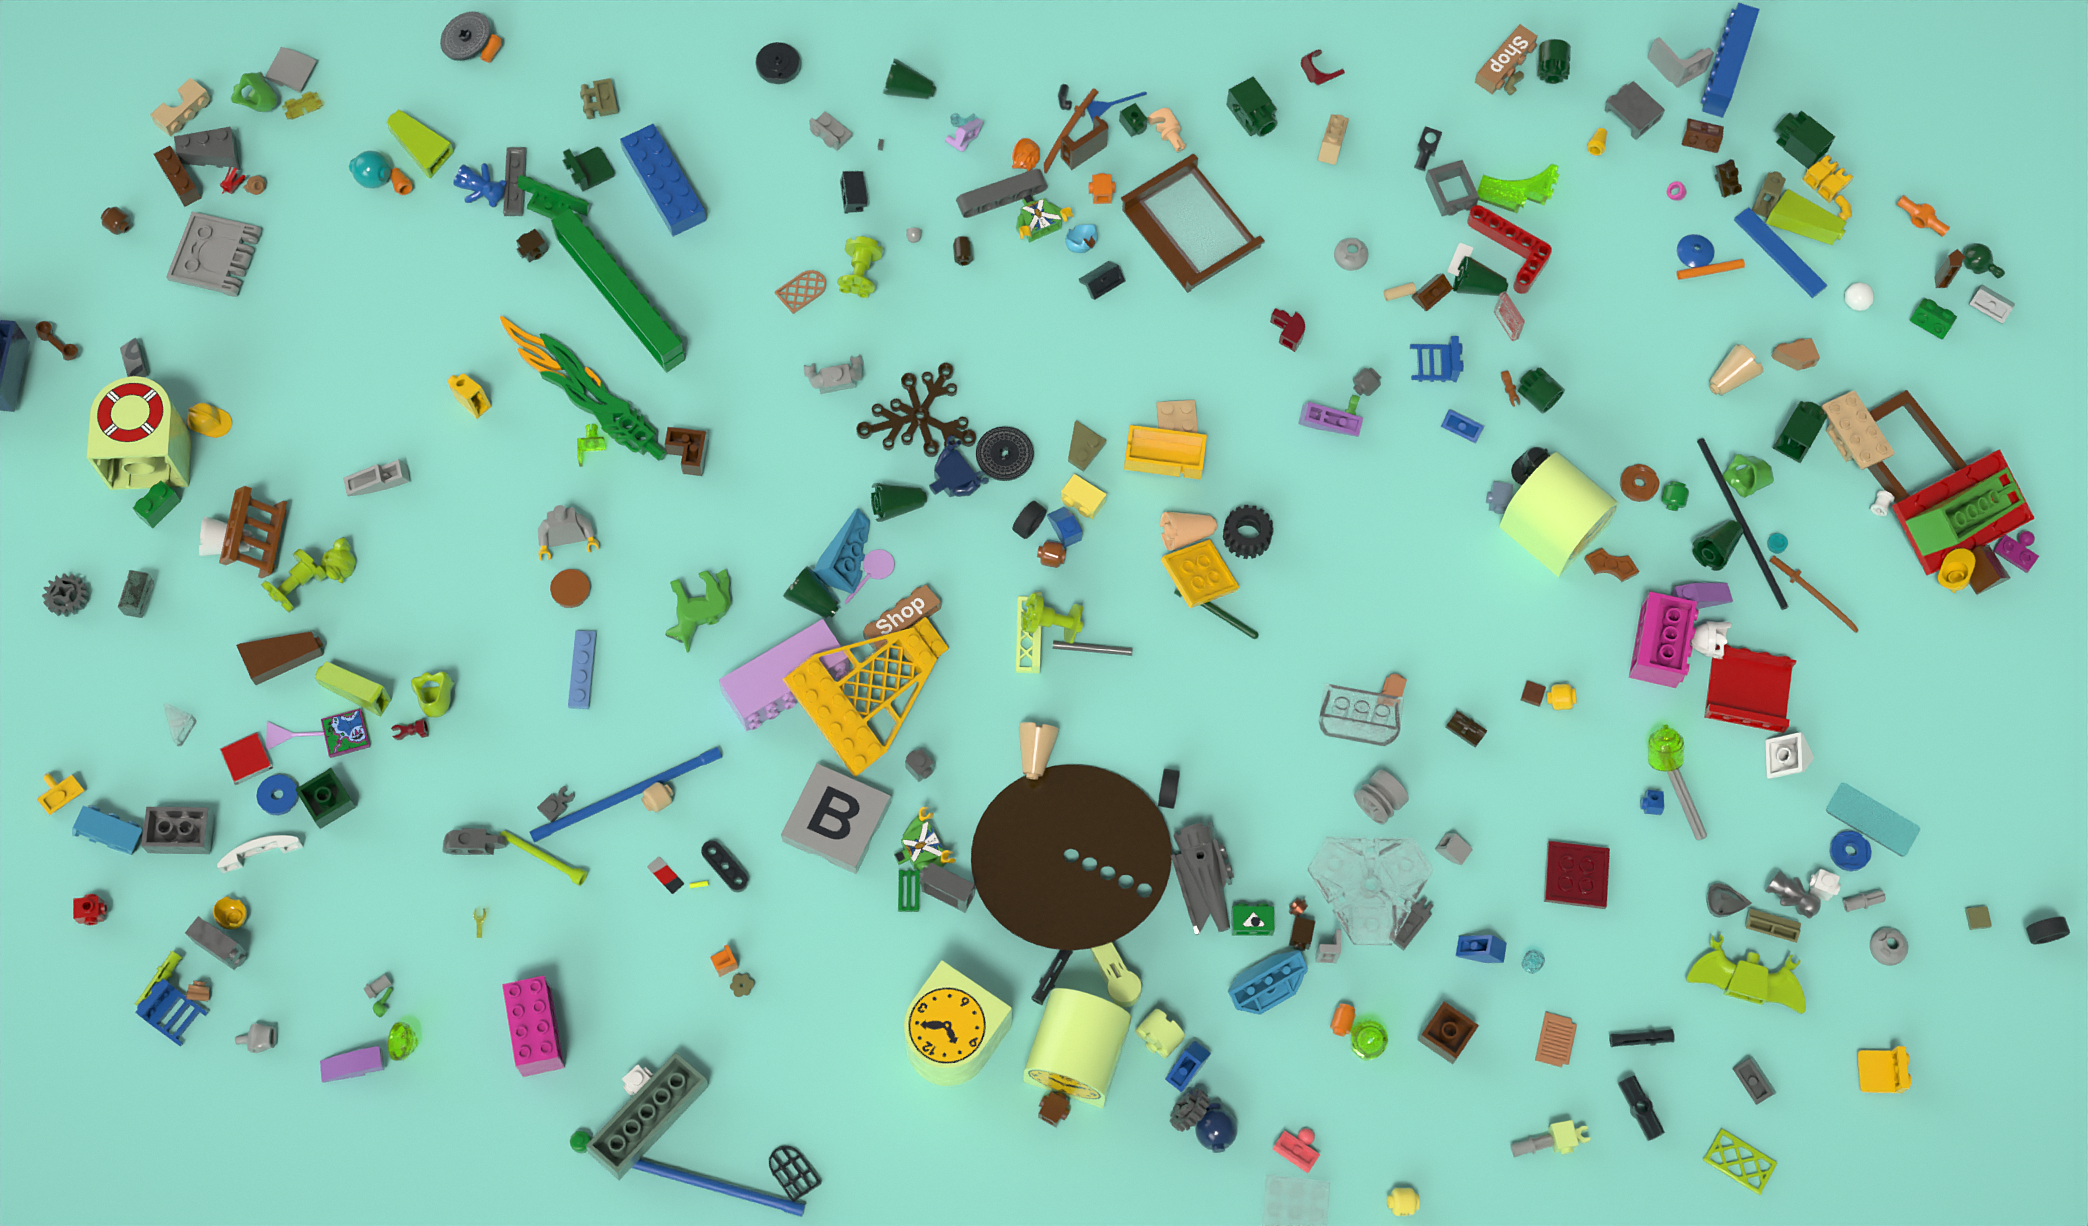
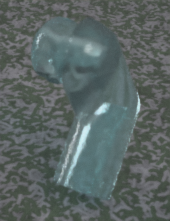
[950,113,978,128]

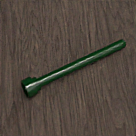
[1174,588,1259,639]

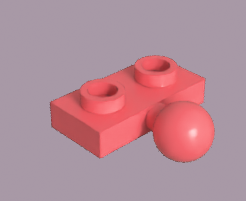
[1273,1128,1320,1173]

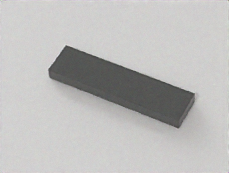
[503,147,526,216]

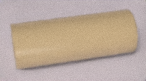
[1383,282,1416,301]

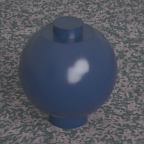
[1195,1103,1238,1153]

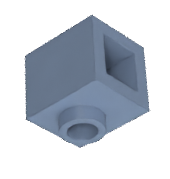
[1486,482,1513,514]

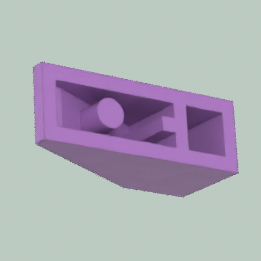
[1298,402,1363,437]
[1670,583,1733,609]

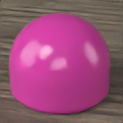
[1667,181,1687,201]

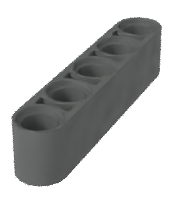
[956,169,1048,218]

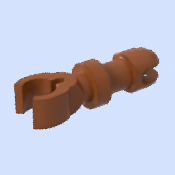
[1500,370,1520,407]

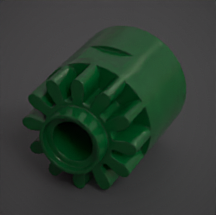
[1537,39,1571,84]
[1518,367,1565,414]

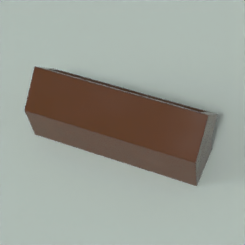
[1934,249,1965,288]

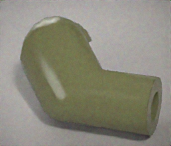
[1504,71,1524,95]

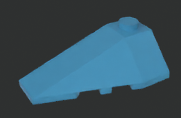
[813,509,870,594]

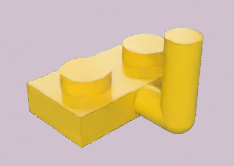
[37,772,85,815]

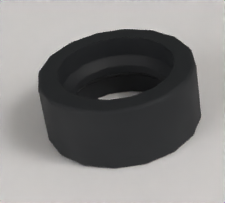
[1012,501,1047,539]
[1158,769,1180,809]
[2026,917,2070,944]

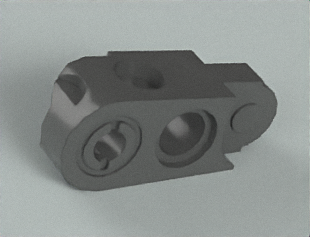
[442,828,507,855]

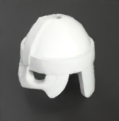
[1691,621,1732,659]

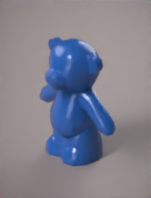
[453,163,507,207]

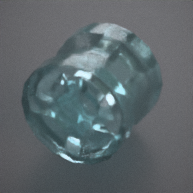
[1522,949,1545,974]

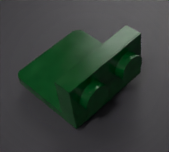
[562,147,615,192]

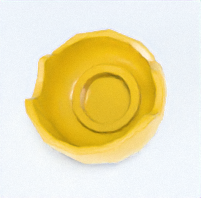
[213,897,247,929]

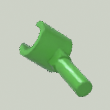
[373,987,393,1017]

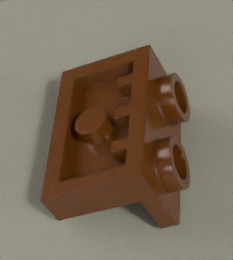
[1682,118,1724,153]

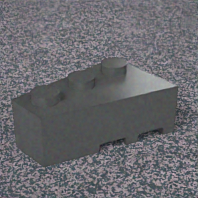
[174,127,240,170]

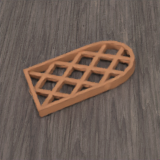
[775,270,826,314]

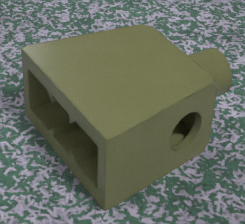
[1752,171,1786,218]

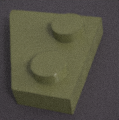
[1068,420,1107,472]

